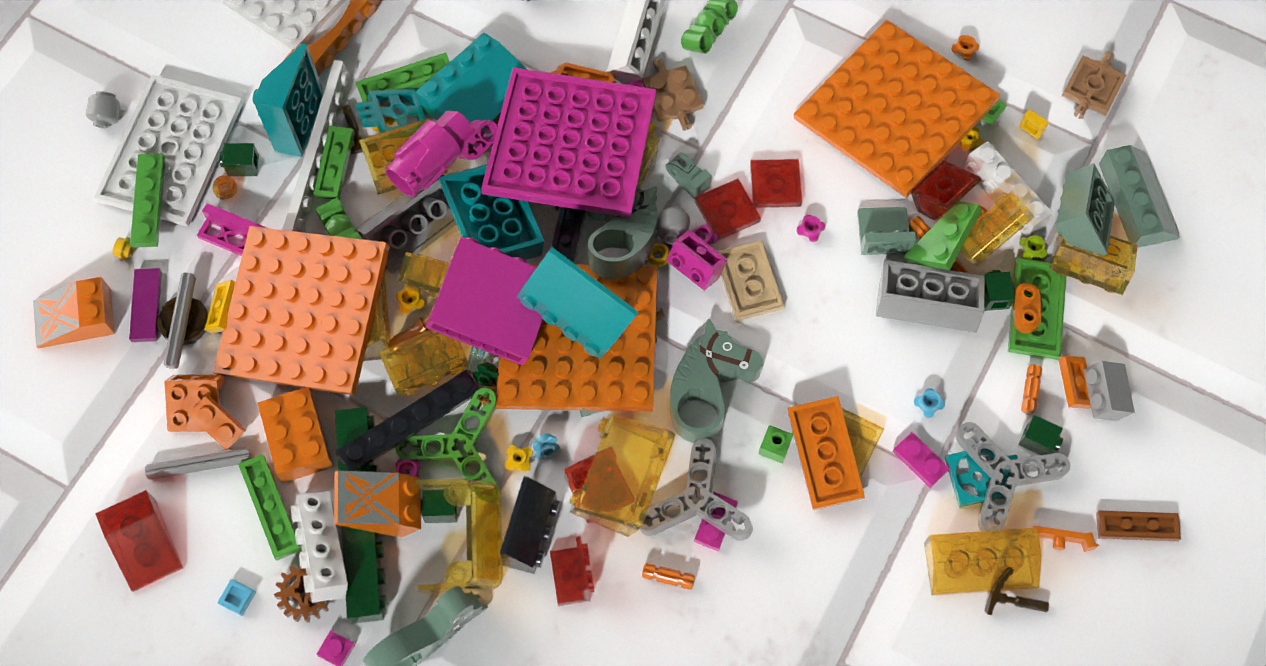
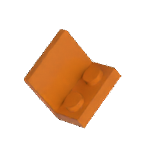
[164,374,225,432]

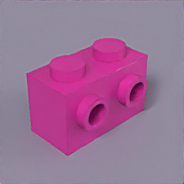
[666,229,728,291]

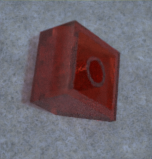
[910,160,981,220]

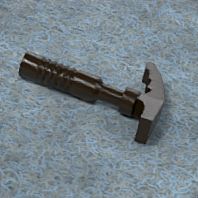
[342,105,378,154]
[984,567,1049,615]

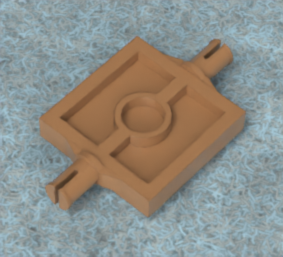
[1062,51,1126,119]
[642,59,704,131]

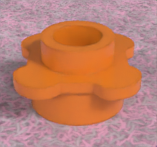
[951,35,980,61]

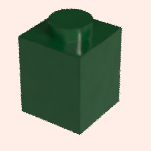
[219,143,259,177]
[984,270,1015,311]
[1018,415,1064,455]
[421,489,457,523]

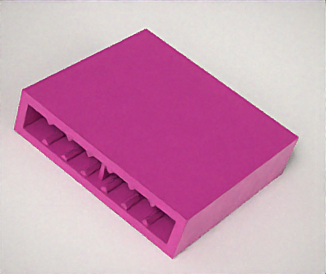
[425,237,543,366]

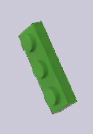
[313,126,355,200]

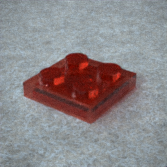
[750,159,802,208]
[694,178,761,241]

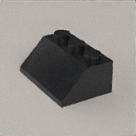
[500,476,560,574]

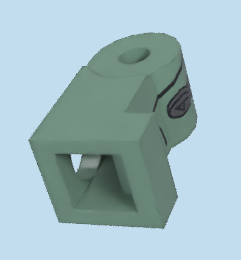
[665,152,712,200]

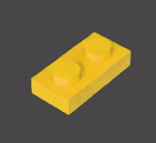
[204,280,235,334]

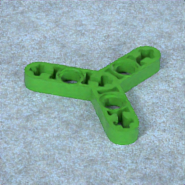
[395,388,500,503]

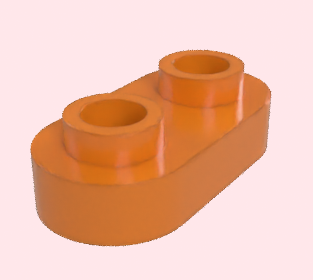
[1013,283,1041,334]

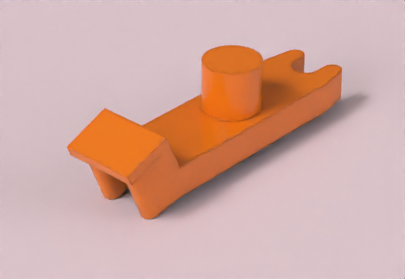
[1030,526,1099,552]

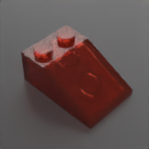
[95,490,183,592]

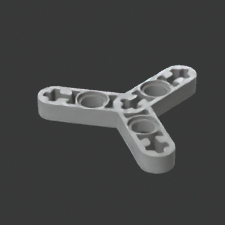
[956,422,1071,536]
[636,438,753,541]

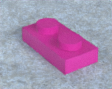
[892,432,950,488]
[694,492,738,552]

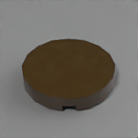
[157,297,209,345]

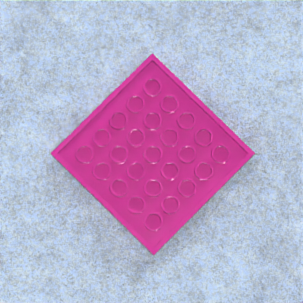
[481,68,656,218]

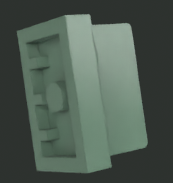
[857,207,916,255]

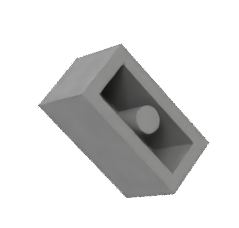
[1084,361,1135,421]

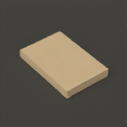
[718,240,785,321]

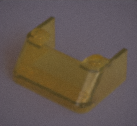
[416,478,503,593]

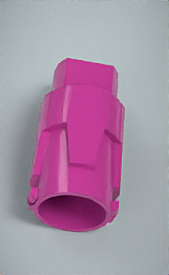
[385,111,498,197]

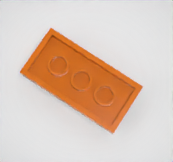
[787,396,865,511]

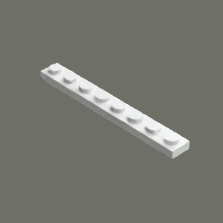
[282,60,349,232]

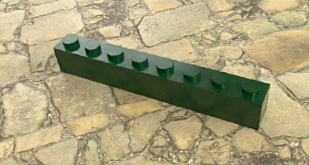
[335,407,388,624]

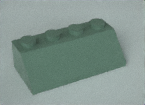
[1099,145,1180,249]
[1055,163,1115,256]

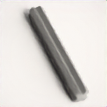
[163,273,196,369]
[145,448,251,480]

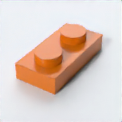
[1058,355,1091,409]
[187,394,246,451]

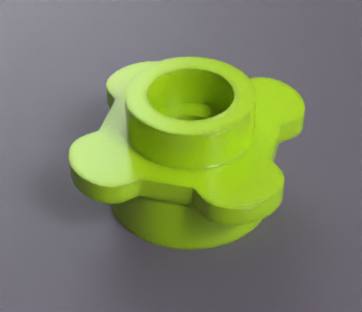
[1019,235,1047,259]

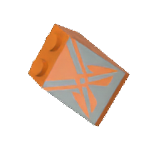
[33,277,115,348]
[334,471,421,538]

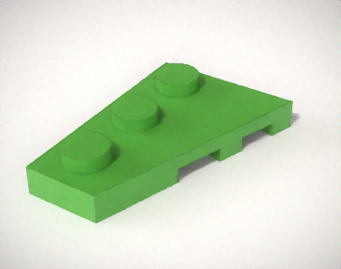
[904,201,982,270]

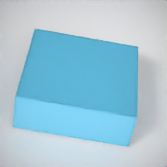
[217,579,256,616]

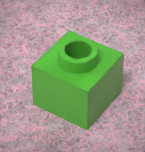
[758,425,794,464]

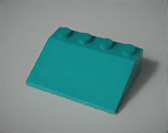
[415,33,528,133]
[252,43,324,157]
[438,164,545,260]
[517,247,639,359]

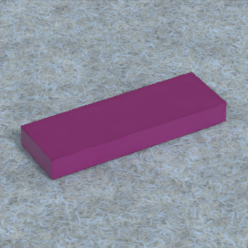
[129,268,162,342]

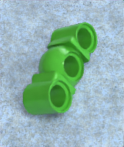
[681,0,738,54]
[315,198,361,239]

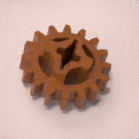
[274,565,334,623]

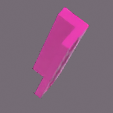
[197,203,267,256]

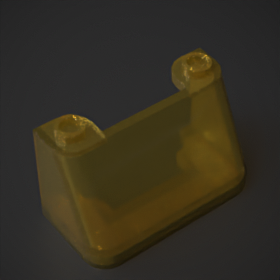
[569,414,675,537]

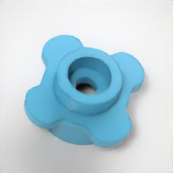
[914,388,945,418]
[533,433,560,459]

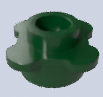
[473,362,499,388]

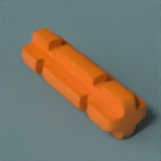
[1021,364,1043,414]
[642,563,695,590]

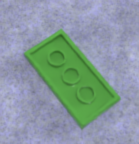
[1007,257,1067,360]

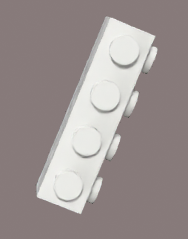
[606,0,665,84]
[963,141,1053,238]
[291,491,348,603]

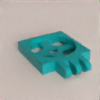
[356,88,426,137]
[945,448,1018,507]

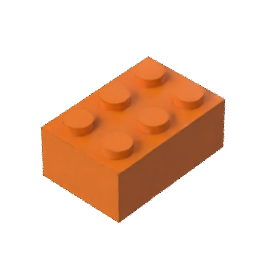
[257,387,334,483]

